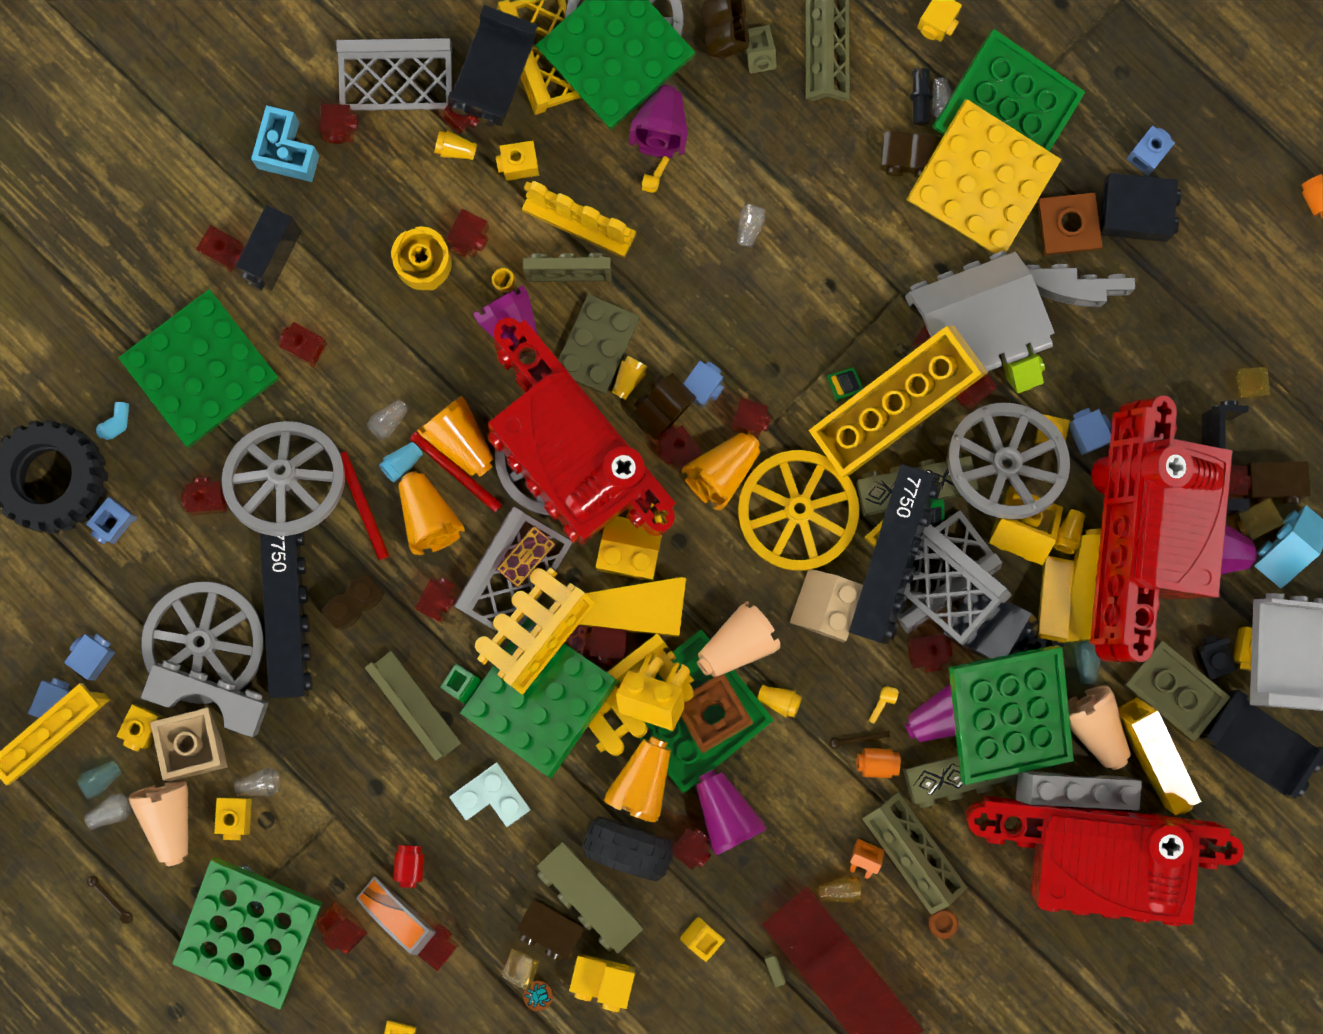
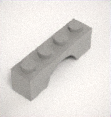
[141,660,269,737]
[1016,771,1142,810]

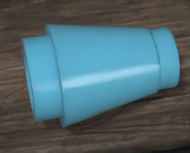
[379,442,423,482]

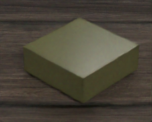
[764,953,786,988]

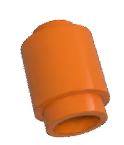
[1301,174,1323,219]
[856,748,901,778]

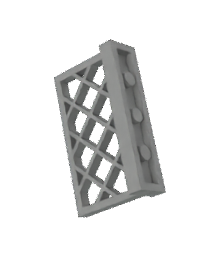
[336,38,453,111]
[453,507,572,632]
[897,510,1002,634]
[904,524,1011,646]

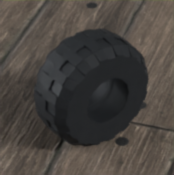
[582,816,674,882]

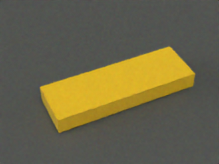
[1037,556,1074,643]

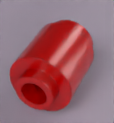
[393,845,424,888]

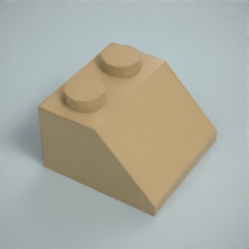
[789,569,863,643]
[150,708,228,782]

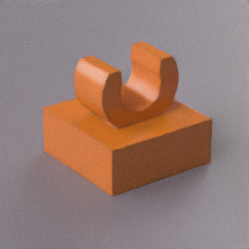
[850,839,885,879]

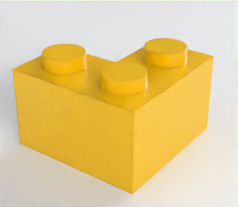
[569,953,636,1012]

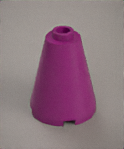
[904,684,956,742]
[696,770,767,855]

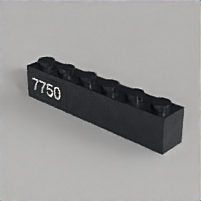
[849,464,942,644]
[260,532,313,699]

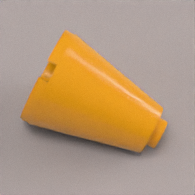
[417,395,494,477]
[681,433,760,510]
[398,471,465,555]
[604,736,671,822]

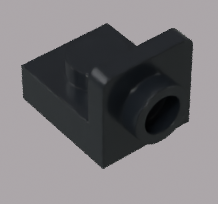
[1195,634,1238,680]

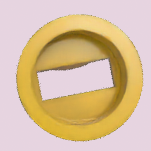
[492,268,516,293]

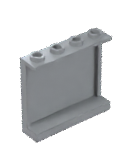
[1250,593,1323,711]

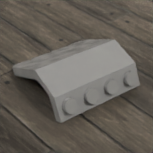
[905,251,1055,371]

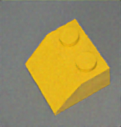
[989,486,1063,565]
[596,516,662,582]

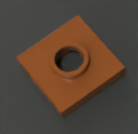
[1037,193,1103,256]
[681,674,753,753]

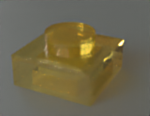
[1236,367,1270,399]
[502,949,540,989]

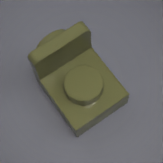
[745,25,777,74]

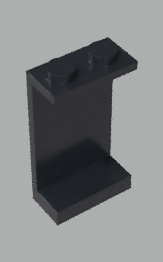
[448,5,538,127]
[1202,400,1249,517]
[1200,690,1323,799]

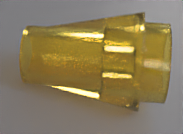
[818,875,862,904]

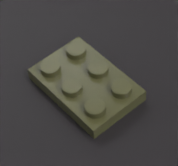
[523,253,612,282]
[559,294,640,395]
[1124,641,1230,742]

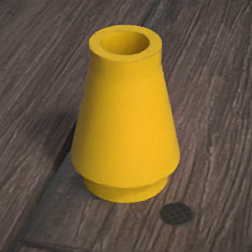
[434,130,477,160]
[611,356,648,400]
[1053,509,1086,554]
[757,685,802,718]

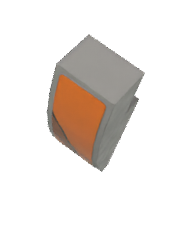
[356,876,436,955]

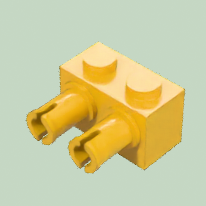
[616,654,690,731]

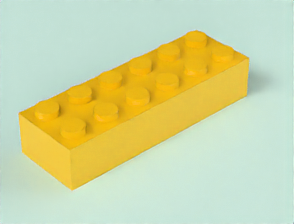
[808,325,988,477]

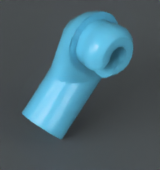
[96,402,129,440]

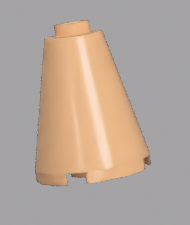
[697,601,780,677]
[1068,685,1131,770]
[129,781,188,866]

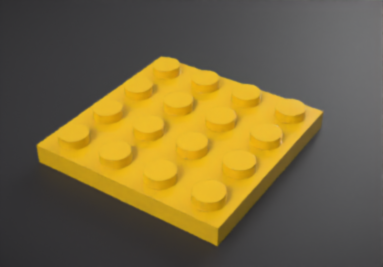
[906,100,1062,254]

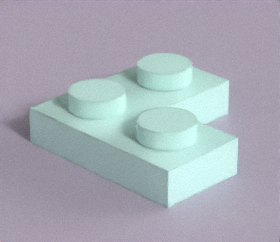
[450,762,531,827]

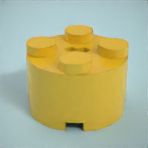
[391,226,452,290]

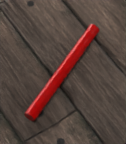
[409,431,503,513]
[340,451,390,561]

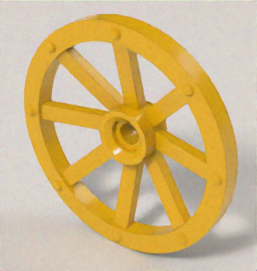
[738,450,859,571]

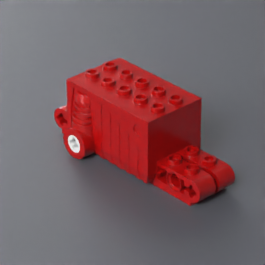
[488,318,676,546]
[1090,396,1232,662]
[965,795,1244,926]

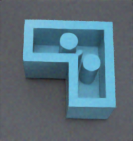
[251,105,319,182]
[1254,505,1323,589]

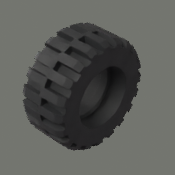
[0,420,108,534]

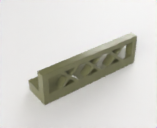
[806,0,850,101]
[365,651,462,761]
[862,792,968,915]

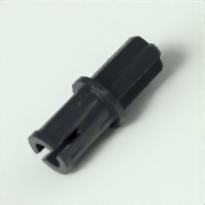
[910,68,933,126]

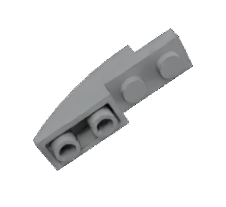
[1026,264,1135,307]

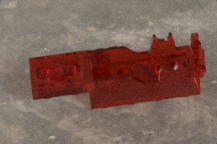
[762,886,924,1034]

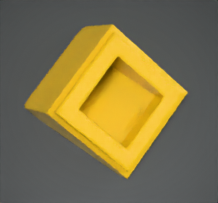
[680,917,725,962]

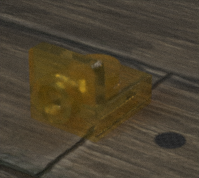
[1237,497,1285,540]

